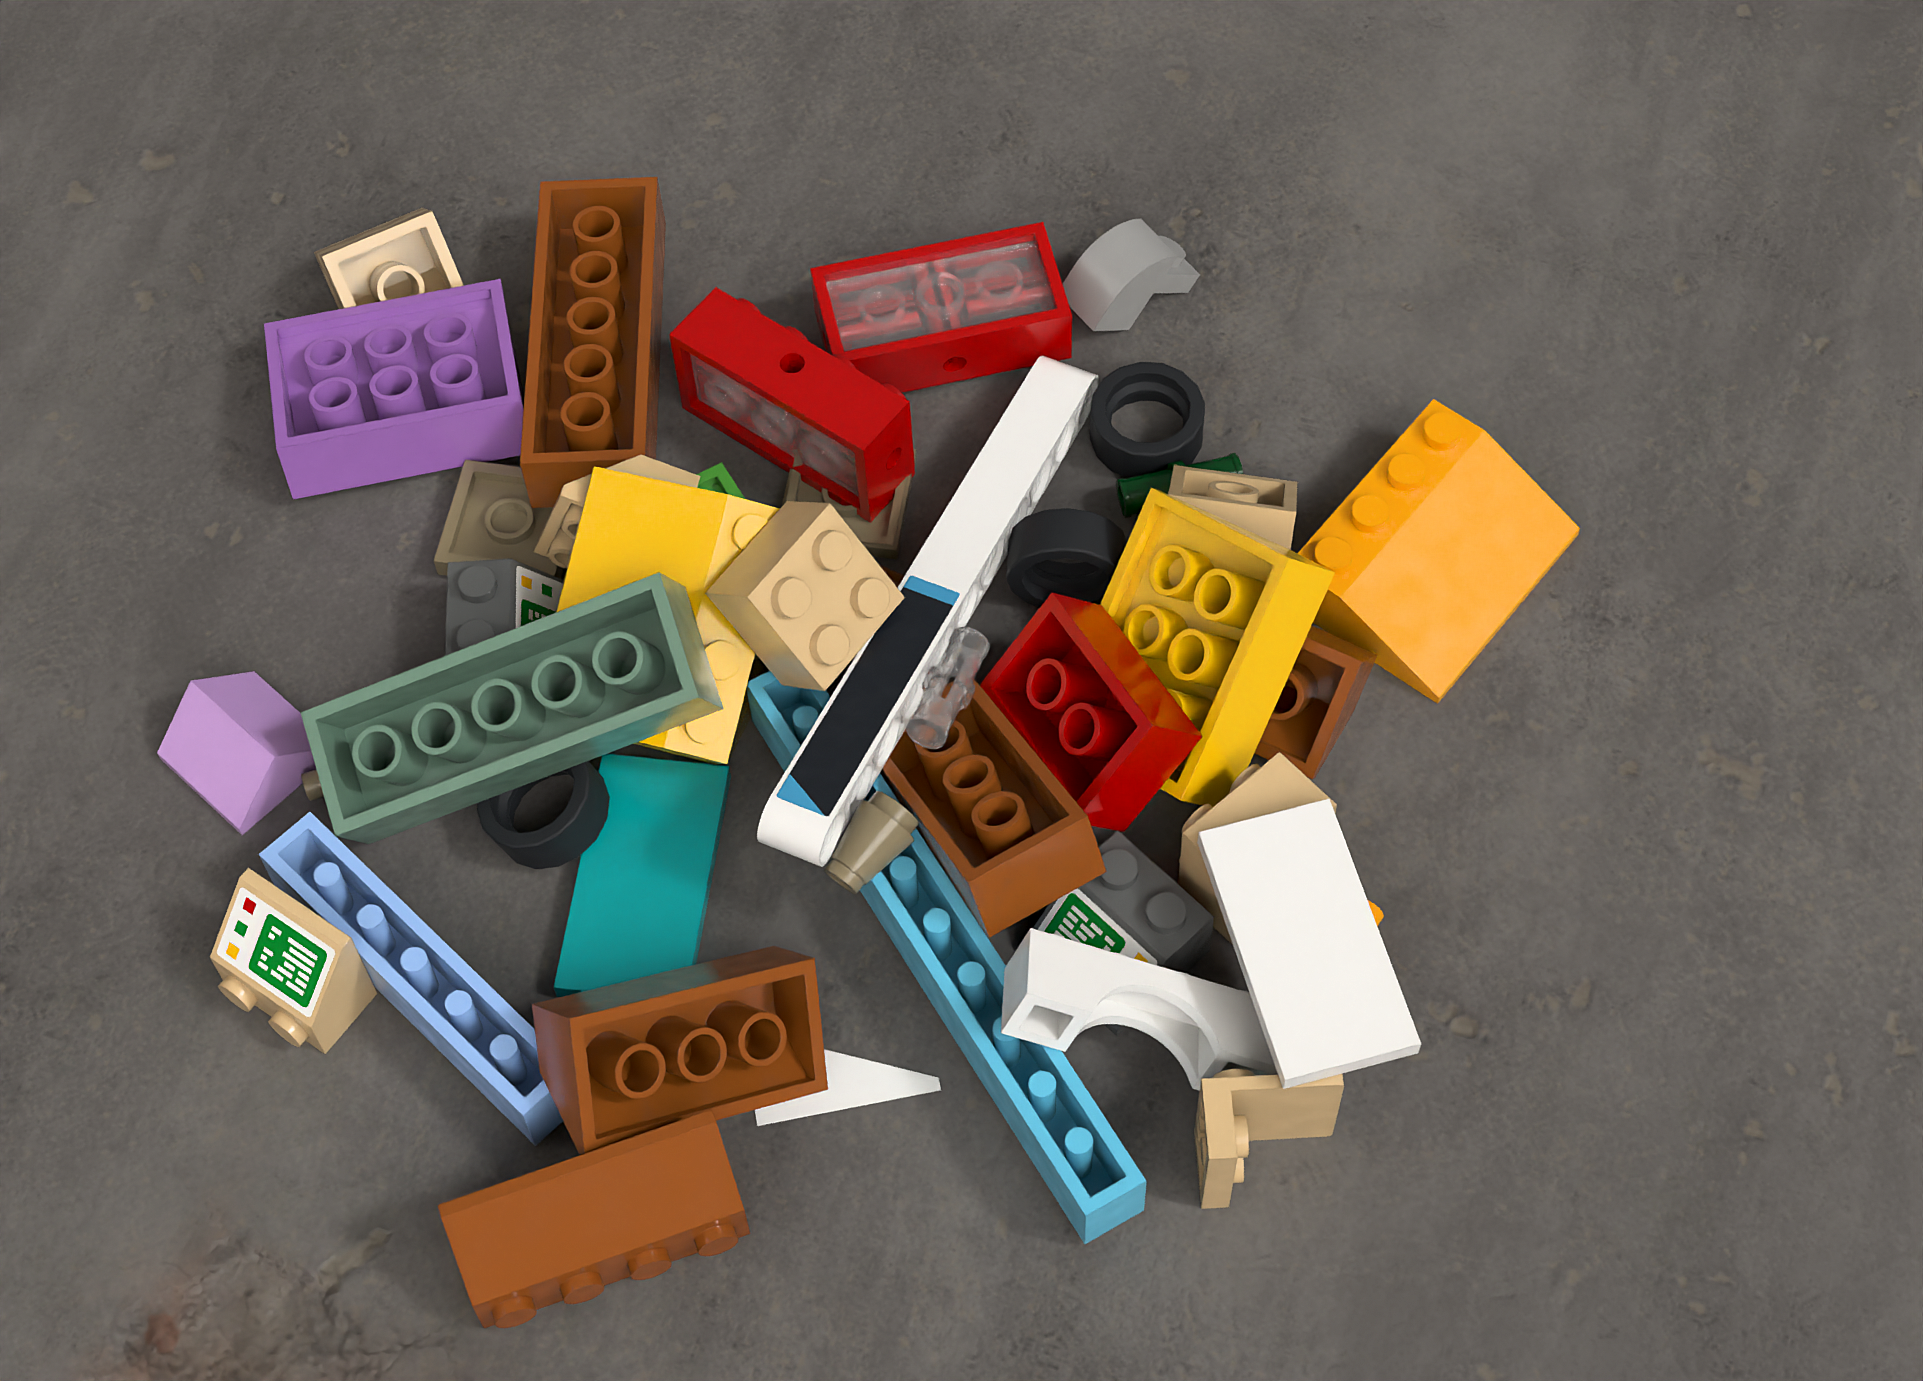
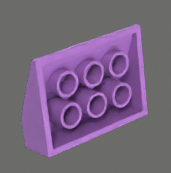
[264,279,524,499]

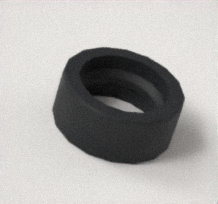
[1090,362,1205,478]
[1006,508,1127,608]
[477,761,610,869]

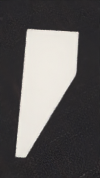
[755,1049,941,1126]

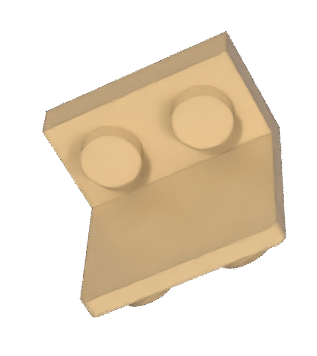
[1194,1069,1344,1209]

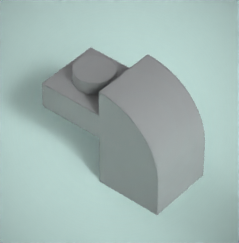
[1063,218,1200,331]

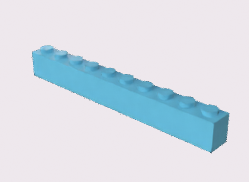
[746,671,1146,1244]

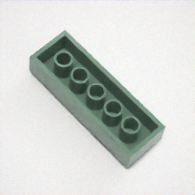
[301,572,724,844]

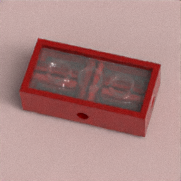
[810,222,1072,393]
[669,287,915,523]

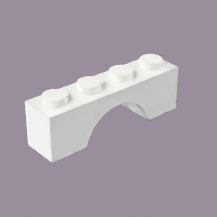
[1001,928,1278,1091]

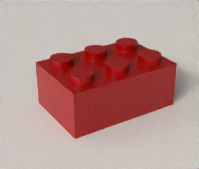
[980,593,1203,832]

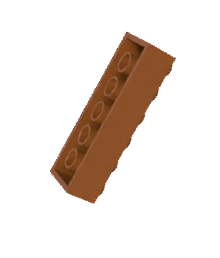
[520,177,666,508]

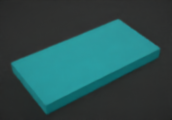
[554,754,731,997]

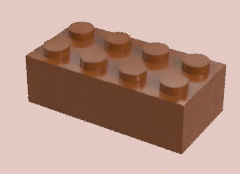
[880,673,1107,938]

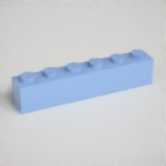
[259,812,563,1146]

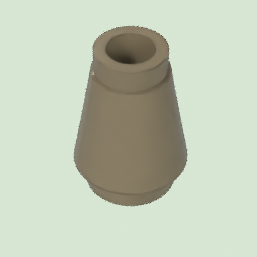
[824,791,919,895]

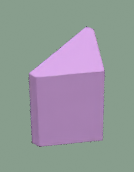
[157,671,316,835]

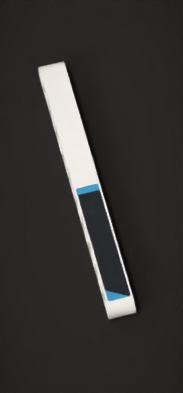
[757,356,1099,867]

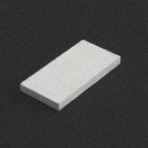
[1197,799,1421,1089]

